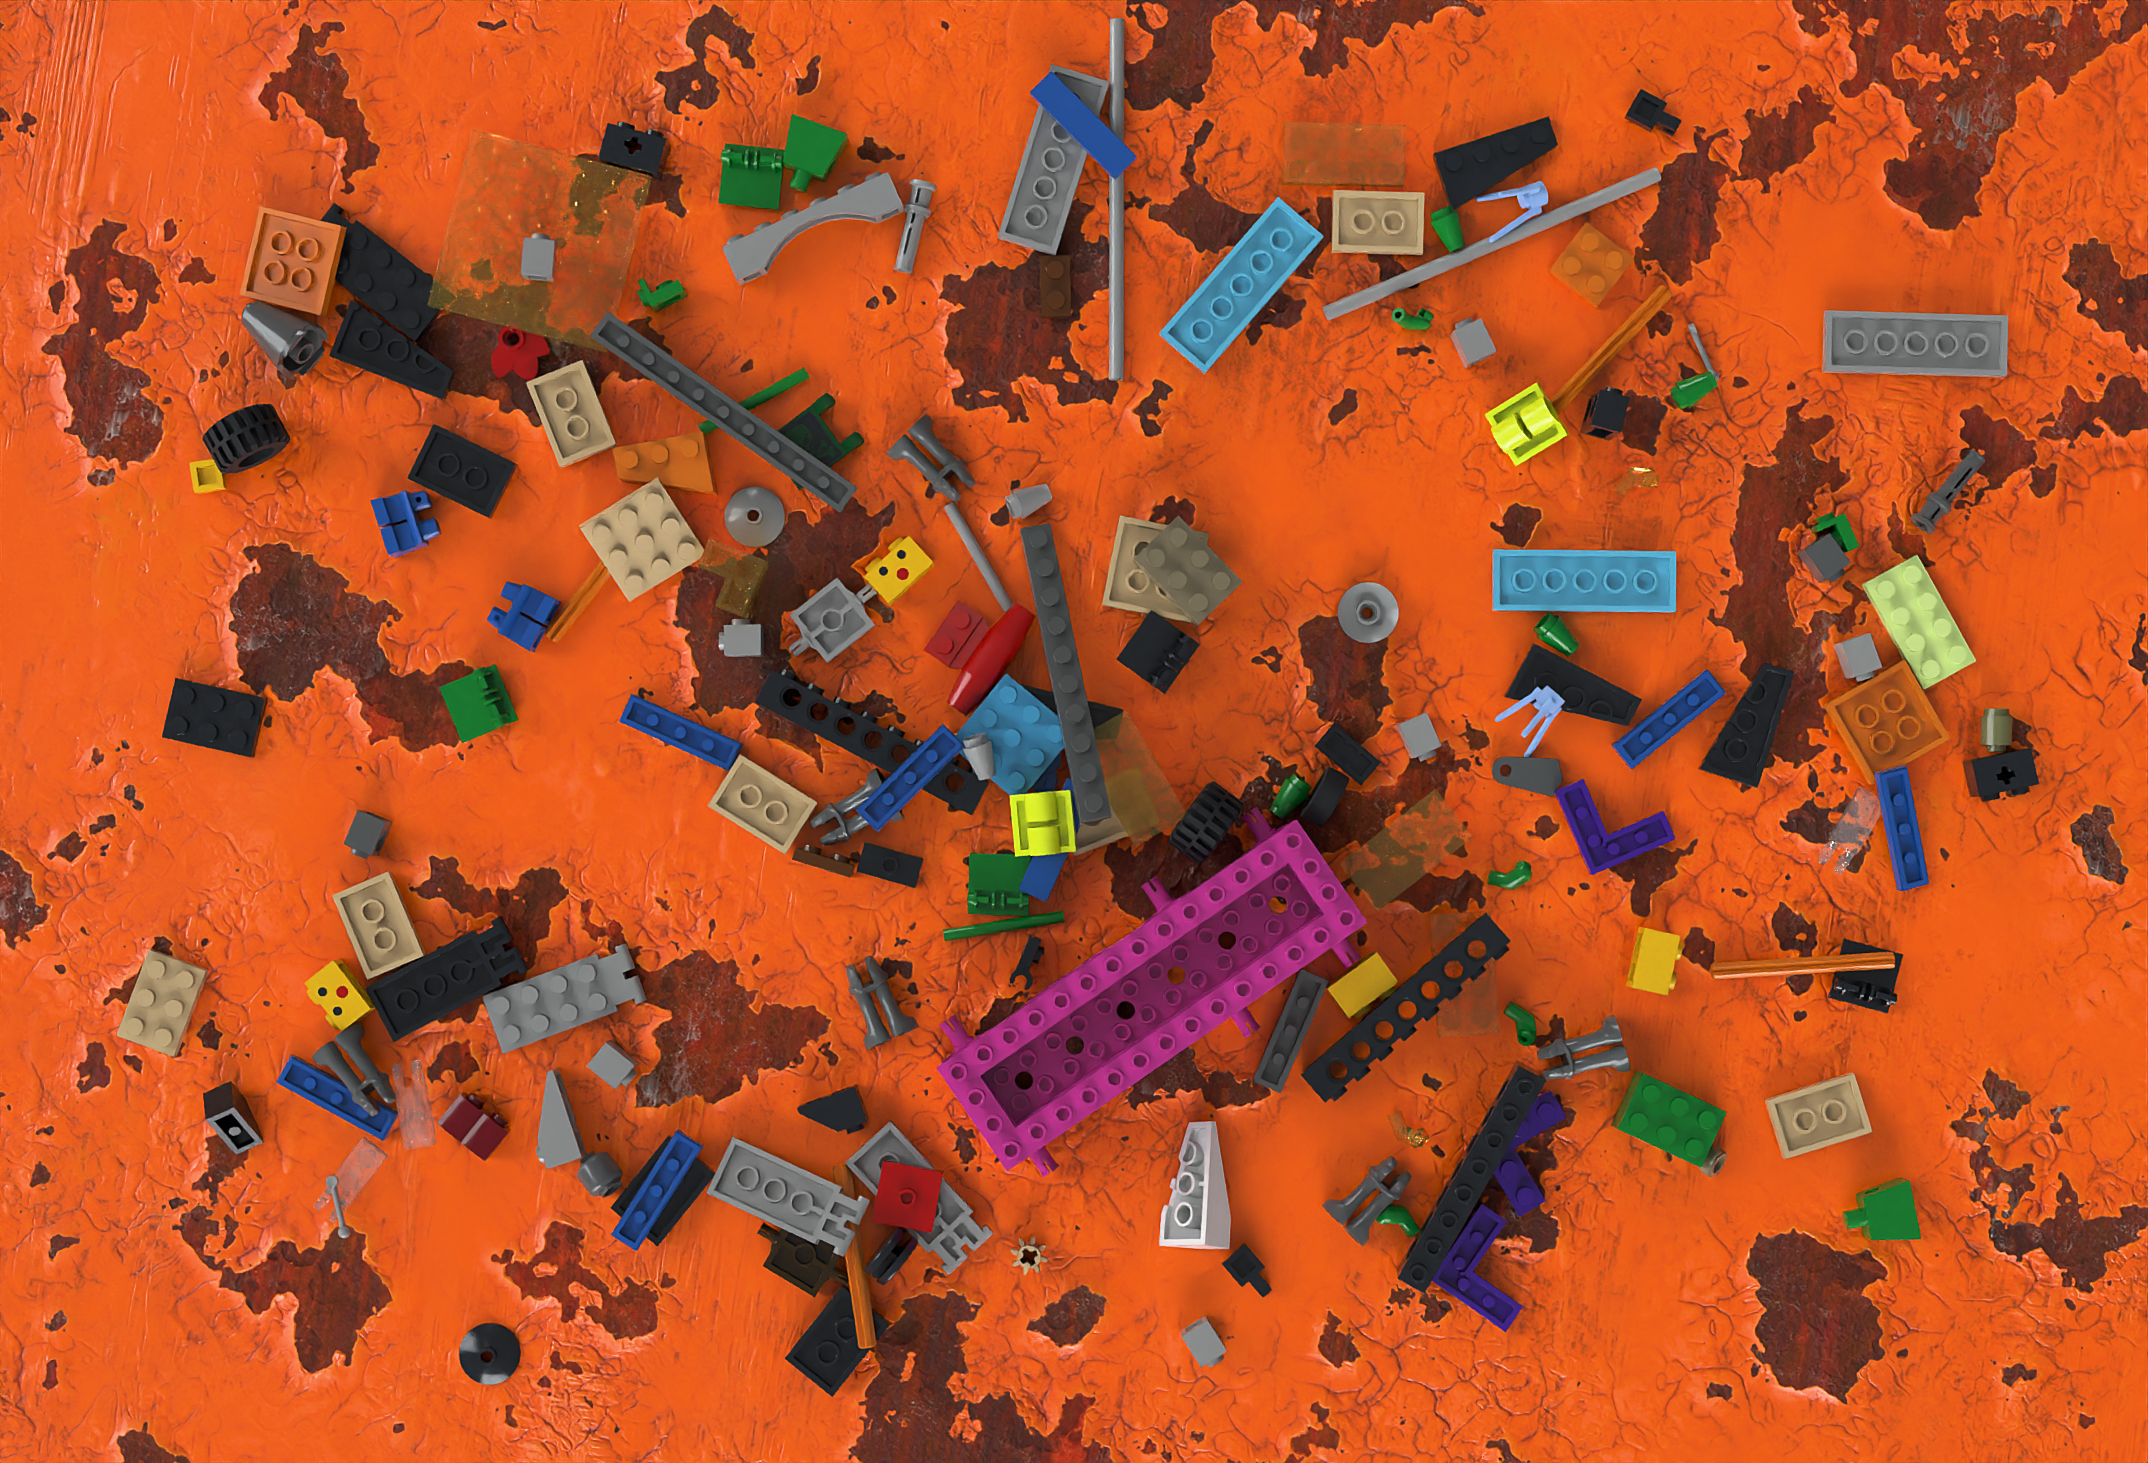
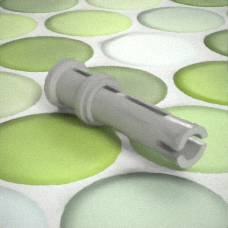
[894,179,937,274]

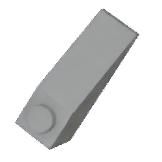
[536,1068,587,1169]

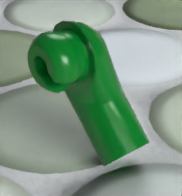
[1391,308,1434,330]
[1487,861,1532,890]
[1503,1001,1537,1046]
[1376,1204,1420,1238]

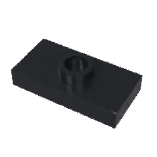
[1314,723,1381,786]
[856,842,924,888]

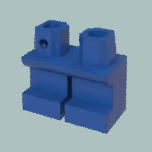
[370,490,442,558]
[487,581,561,653]

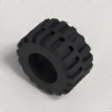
[203,404,290,474]
[1168,781,1243,864]

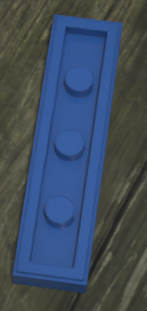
[1030,71,1137,180]
[1611,669,1726,769]
[619,694,743,771]
[856,724,965,832]
[1874,765,1929,891]
[1019,778,1082,902]
[276,1055,400,1140]
[611,1129,704,1251]

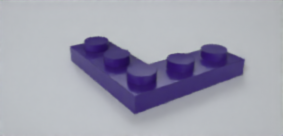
[1554,779,1676,875]
[1471,1090,1566,1217]
[1432,1202,1523,1332]

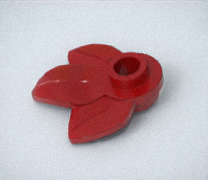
[491,324,550,381]

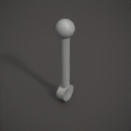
[1687,323,1719,381]
[326,1175,350,1238]

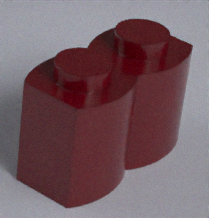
[437,1092,511,1161]

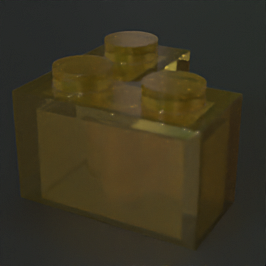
[698,538,769,619]

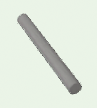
[944,502,1013,612]

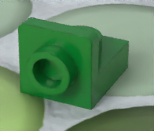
[637,278,687,313]
[1810,512,1859,553]

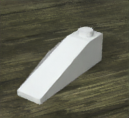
[1159,1121,1231,1249]

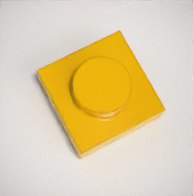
[189,459,227,494]

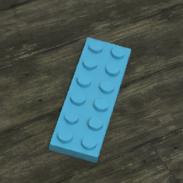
[1159,197,1324,374]
[1492,549,1676,613]

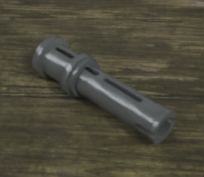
[1910,450,1985,534]

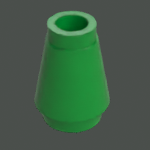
[1430,205,1466,252]
[1669,371,1718,410]
[1534,613,1579,657]
[1269,773,1312,820]

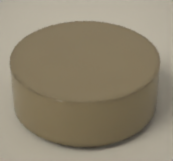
[1700,1145,1727,1177]

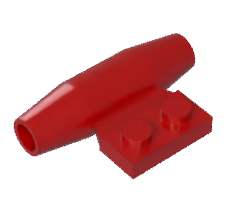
[924,600,1035,716]

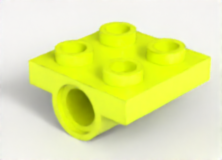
[1485,382,1569,466]
[1010,790,1077,857]

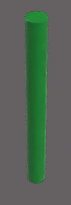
[698,367,810,435]
[943,910,1065,941]

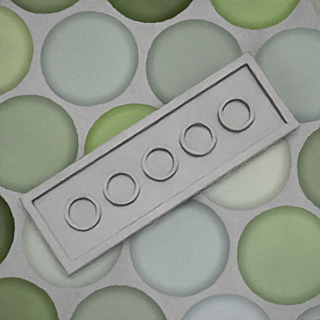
[998,64,1109,256]
[1822,310,2008,378]

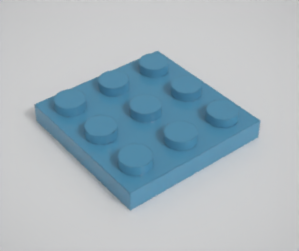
[955,673,1064,795]

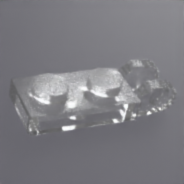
[1817,787,1882,874]
[392,1060,437,1150]
[313,1137,389,1222]

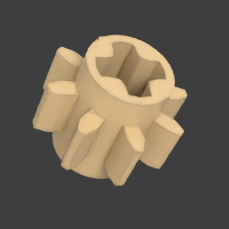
[1011,1235,1048,1275]

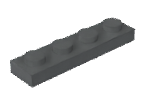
[1252,969,1329,1093]

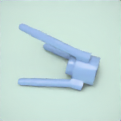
[1476,181,1548,243]
[1495,685,1565,757]

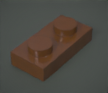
[1040,255,1071,318]
[792,844,856,878]

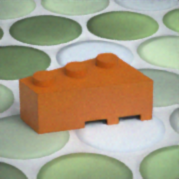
[612,432,718,495]

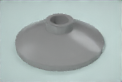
[724,487,785,547]
[1338,582,1399,643]

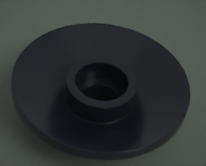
[459,1323,521,1385]

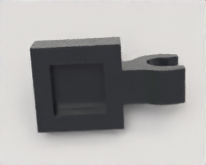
[1624,89,1681,136]
[1009,934,1045,990]
[1222,1243,1272,1297]

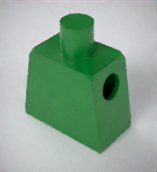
[783,114,849,193]
[1842,1177,1921,1240]

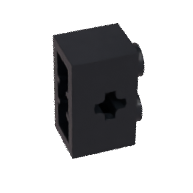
[598,121,670,180]
[1962,748,2039,802]

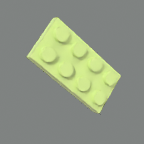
[1861,555,1976,690]

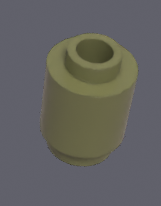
[1981,709,2012,752]

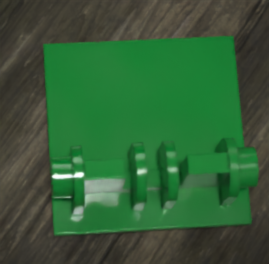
[718,143,785,210]
[439,664,519,743]
[967,853,1030,916]

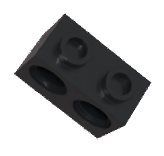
[1580,387,1630,441]

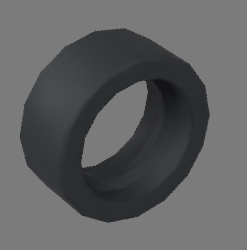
[1300,767,1350,827]

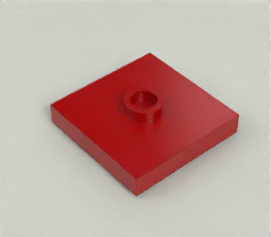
[871,1160,944,1233]

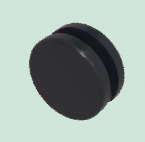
[864,1227,918,1285]

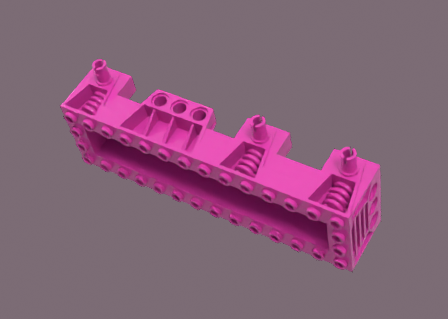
[937,806,1368,1177]

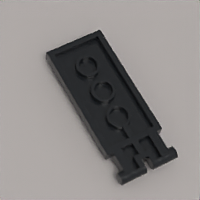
[320,203,454,343]
[365,916,530,1042]

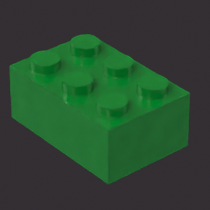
[1611,1070,1727,1168]

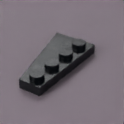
[1433,116,1558,210]
[329,300,455,401]
[1697,663,1794,788]

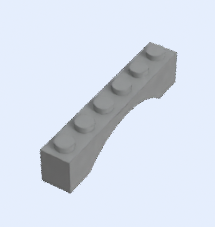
[722,172,904,285]

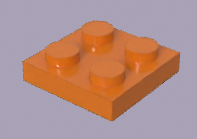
[1548,222,1635,308]

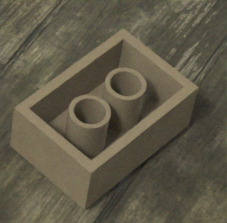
[1133,516,1242,627]

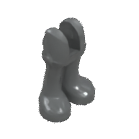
[886,413,976,503]
[810,768,904,846]
[846,956,919,1050]
[1537,1015,1631,1080]
[312,1023,397,1116]
[1322,1156,1412,1247]

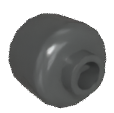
[577,1151,623,1198]

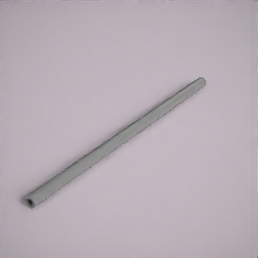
[1109,18,1125,381]
[1322,167,1661,321]

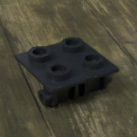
[1116,610,1200,694]
[1828,939,1903,1013]

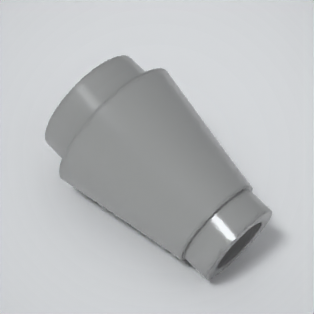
[1005,484,1052,519]
[962,733,996,780]

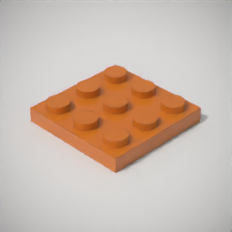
[239,206,347,317]
[1823,660,1951,784]

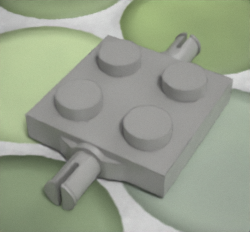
[788,578,877,663]

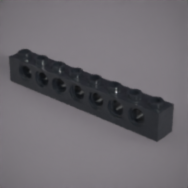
[755,668,989,815]
[1301,912,1511,1102]
[1397,1060,1546,1293]

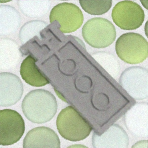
[482,943,647,1053]
[845,1120,994,1275]
[706,1137,870,1257]

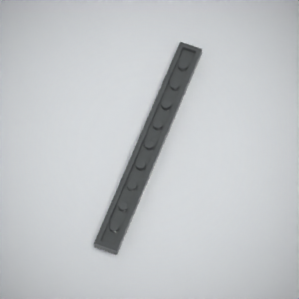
[590,311,858,513]
[1019,523,1112,823]

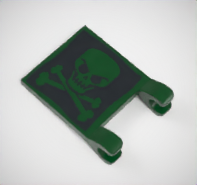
[778,393,865,490]

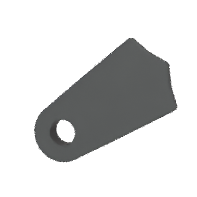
[1491,757,1563,796]

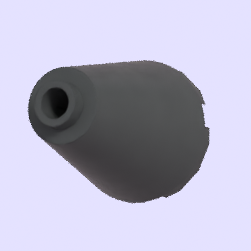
[242,301,328,379]

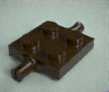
[757,1222,849,1297]

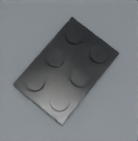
[407,424,518,519]
[162,678,268,757]
[610,1135,716,1246]
[784,1285,891,1397]

